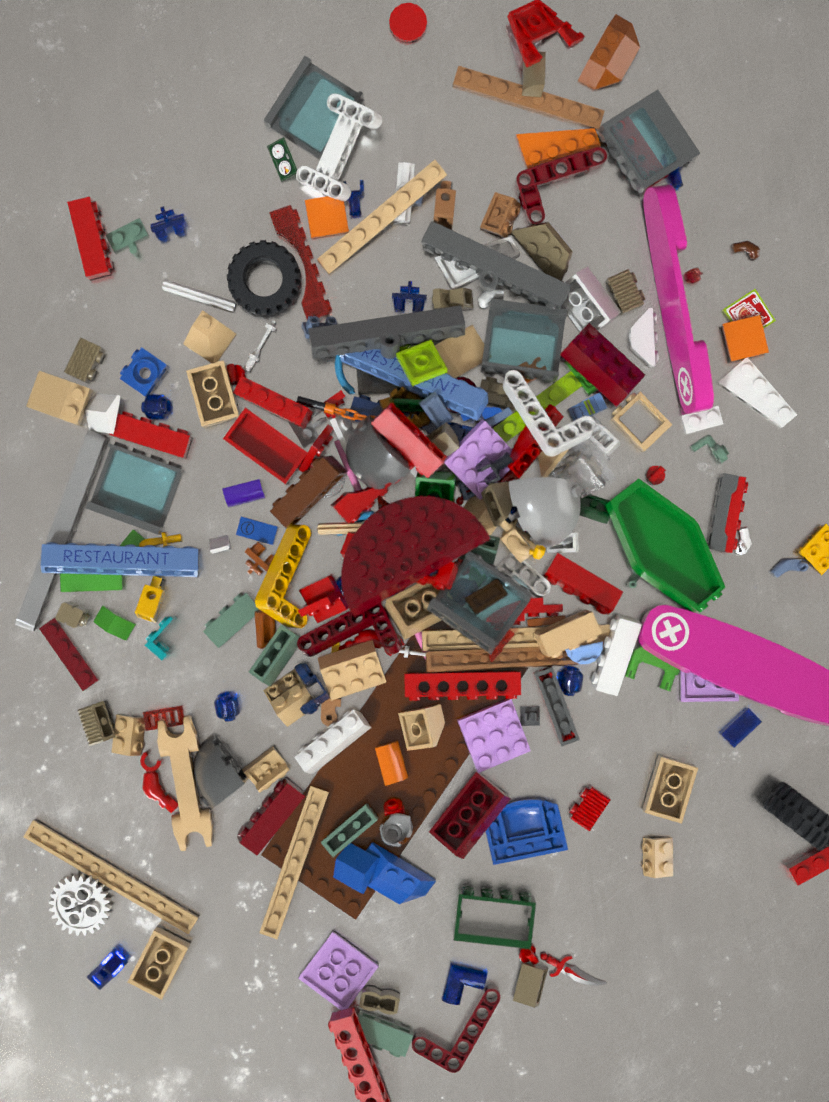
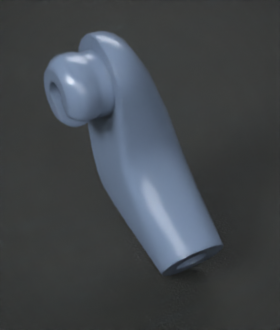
[771,558,809,578]

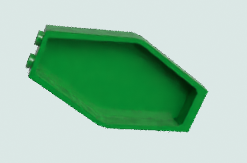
[605,479,726,613]

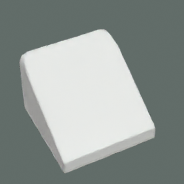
[209,535,231,554]

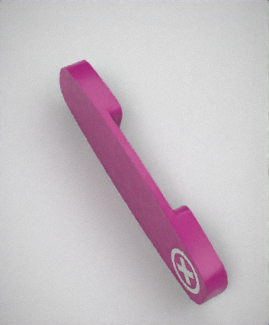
[644,184,714,414]
[638,605,829,726]

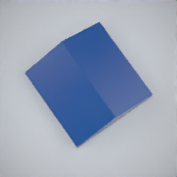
[333,843,380,894]

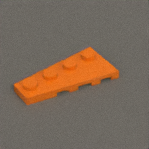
[516,128,601,169]

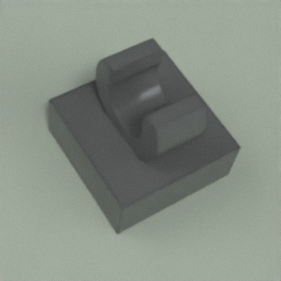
[520,706,540,726]

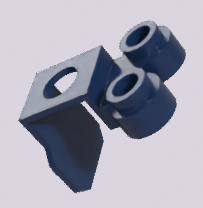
[294,662,330,715]

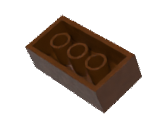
[270,455,348,528]

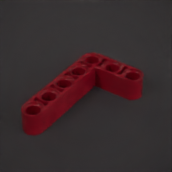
[297,602,402,657]
[412,985,501,1073]

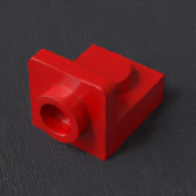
[323,390,346,419]

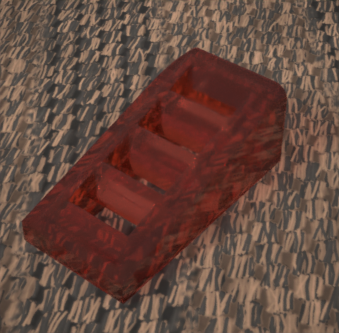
[143,705,184,731]

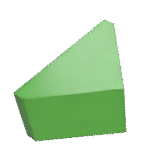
[93,605,136,641]

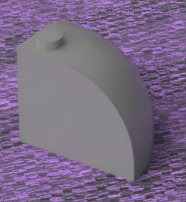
[509,477,581,548]

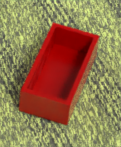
[223,408,308,485]

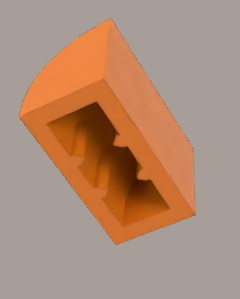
[375,741,408,786]

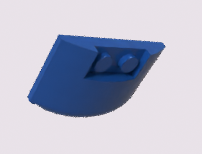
[486,799,568,865]

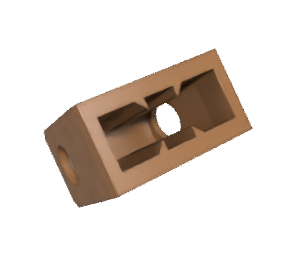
[434,181,456,230]

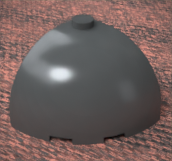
[346,415,410,489]
[193,733,249,808]

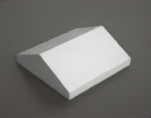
[85,393,120,434]

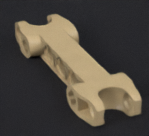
[157,715,213,851]

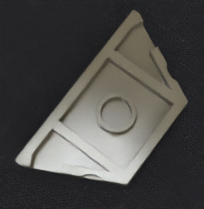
[511,222,573,282]

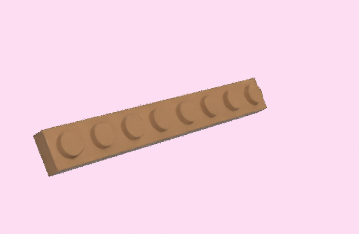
[453,66,605,130]
[425,647,578,672]

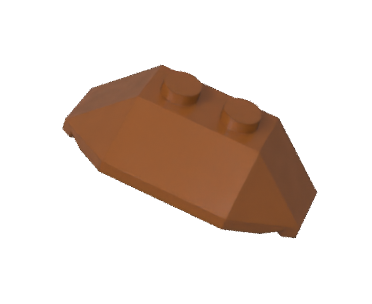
[578,14,640,90]

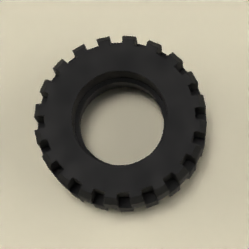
[227,240,301,317]
[763,781,829,851]

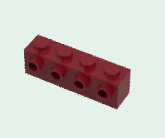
[237,778,305,856]

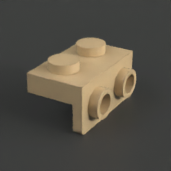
[111,714,146,756]
[242,746,290,793]
[642,837,673,878]

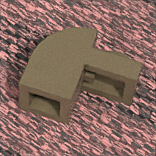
[432,288,474,310]

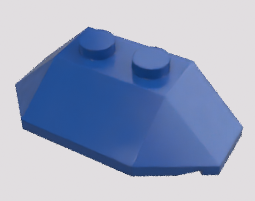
[366,842,436,904]

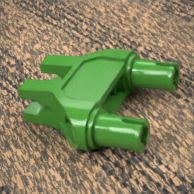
[625,645,680,692]

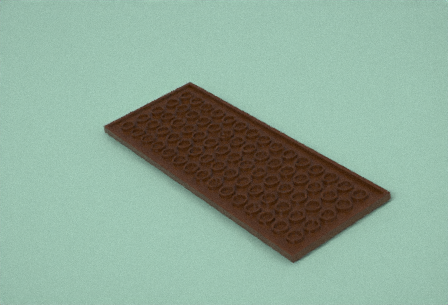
[261,620,529,920]

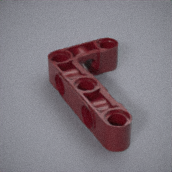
[515,147,607,225]

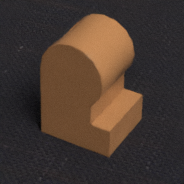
[321,697,342,726]

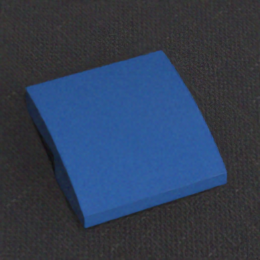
[459,407,502,422]

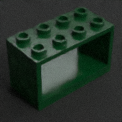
[453,885,536,949]

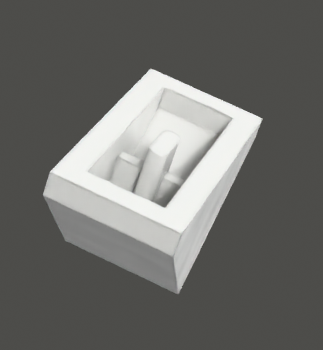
[547,533,579,553]

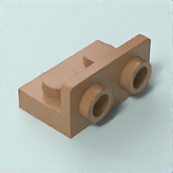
[480,192,521,238]

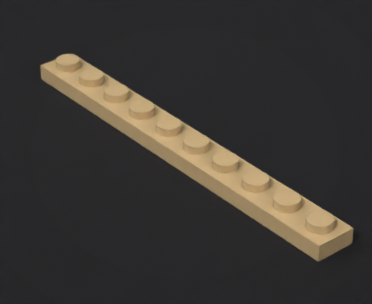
[422,624,611,651]
[23,819,199,935]

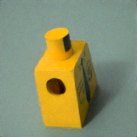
[135,576,165,623]

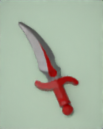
[540,953,606,986]

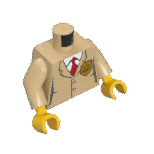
[500,517,546,563]

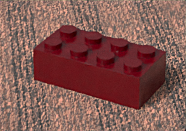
[560,323,646,407]
[429,772,511,859]

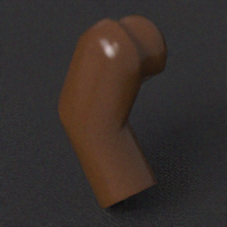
[732,241,760,259]

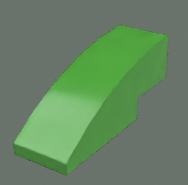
[60,573,122,592]

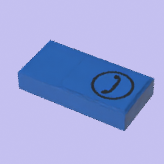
[236,517,278,545]

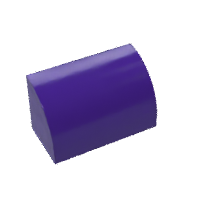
[222,479,266,508]

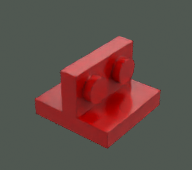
[298,574,349,623]

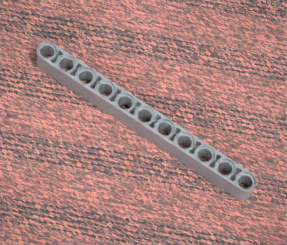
[15,429,108,632]

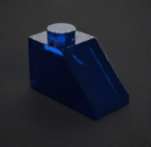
[87,949,128,990]

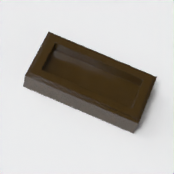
[465,579,508,616]

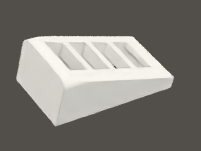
[581,415,620,457]

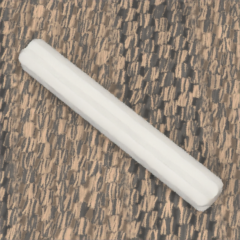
[162,280,236,312]

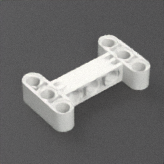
[296,93,382,201]

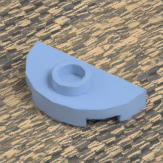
[565,641,603,664]

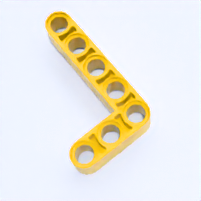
[255,525,311,628]

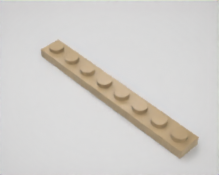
[317,160,448,274]
[259,786,329,939]

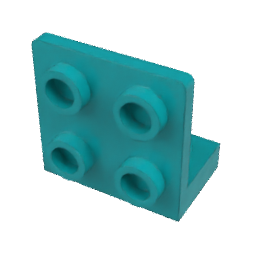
[145,615,177,661]

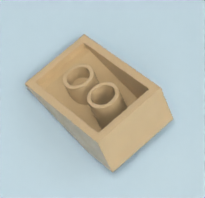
[435,325,492,378]
[26,371,94,426]

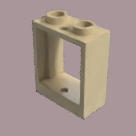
[611,391,672,452]

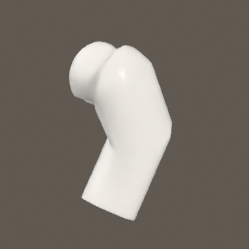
[478,289,504,308]
[735,526,752,555]

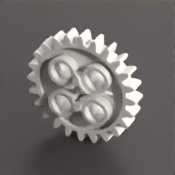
[49,873,112,936]

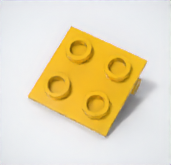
[798,523,829,575]

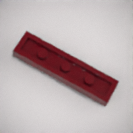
[39,618,99,691]

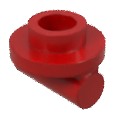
[226,364,245,384]
[646,465,666,485]
[383,799,405,816]
[519,945,539,965]

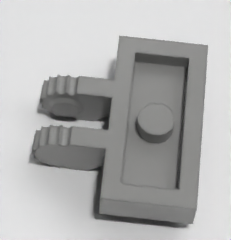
[289,408,328,448]

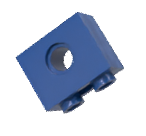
[120,347,169,398]

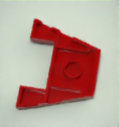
[507,0,585,68]

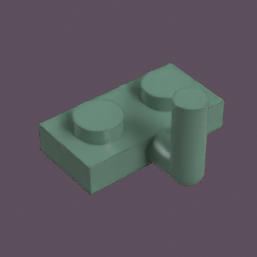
[105,218,149,256]

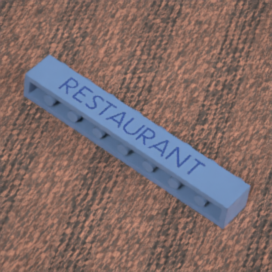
[340,349,488,421]
[41,542,198,577]

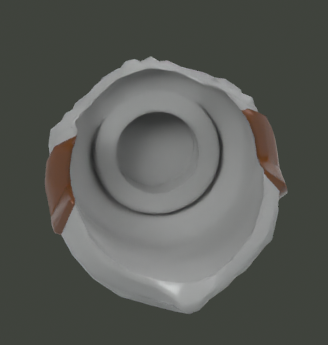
[379,813,413,847]

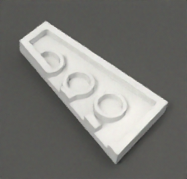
[435,237,520,289]
[717,358,797,428]

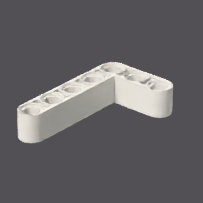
[503,370,596,457]
[463,553,551,617]

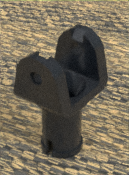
[475,452,514,485]

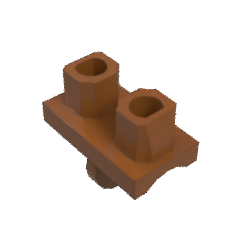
[244,542,274,576]

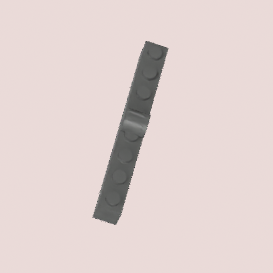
[421,221,571,310]
[308,305,465,359]

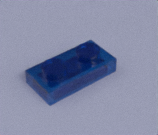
[720,708,762,748]

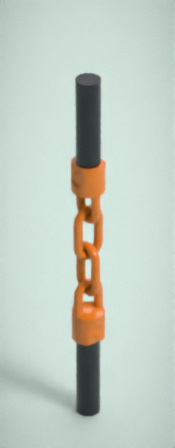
[297,396,376,420]

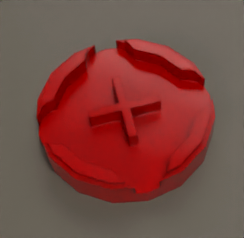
[389,3,427,42]

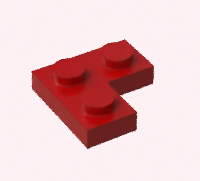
[299,424,334,472]

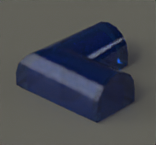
[441,962,488,1005]

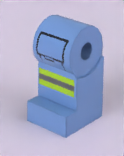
[568,393,607,421]

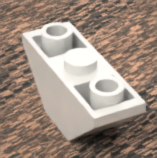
[629,308,659,368]

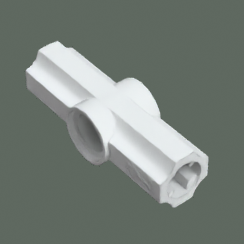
[394,162,415,223]

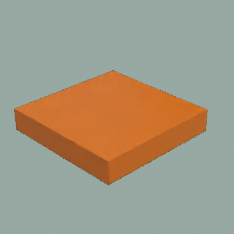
[305,194,349,239]
[722,315,769,362]

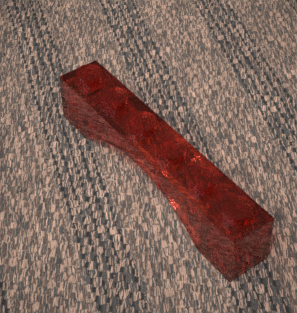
[269,205,332,320]

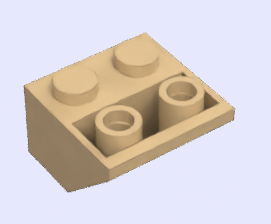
[263,669,315,727]

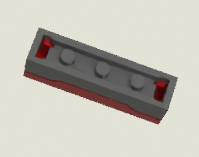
[708,473,748,553]
[534,666,580,746]

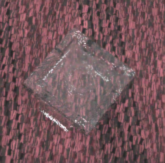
[552,450,606,499]

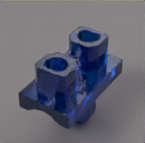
[150,206,185,241]
[392,281,427,312]

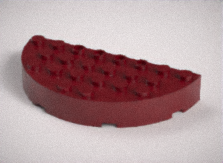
[341,496,491,617]

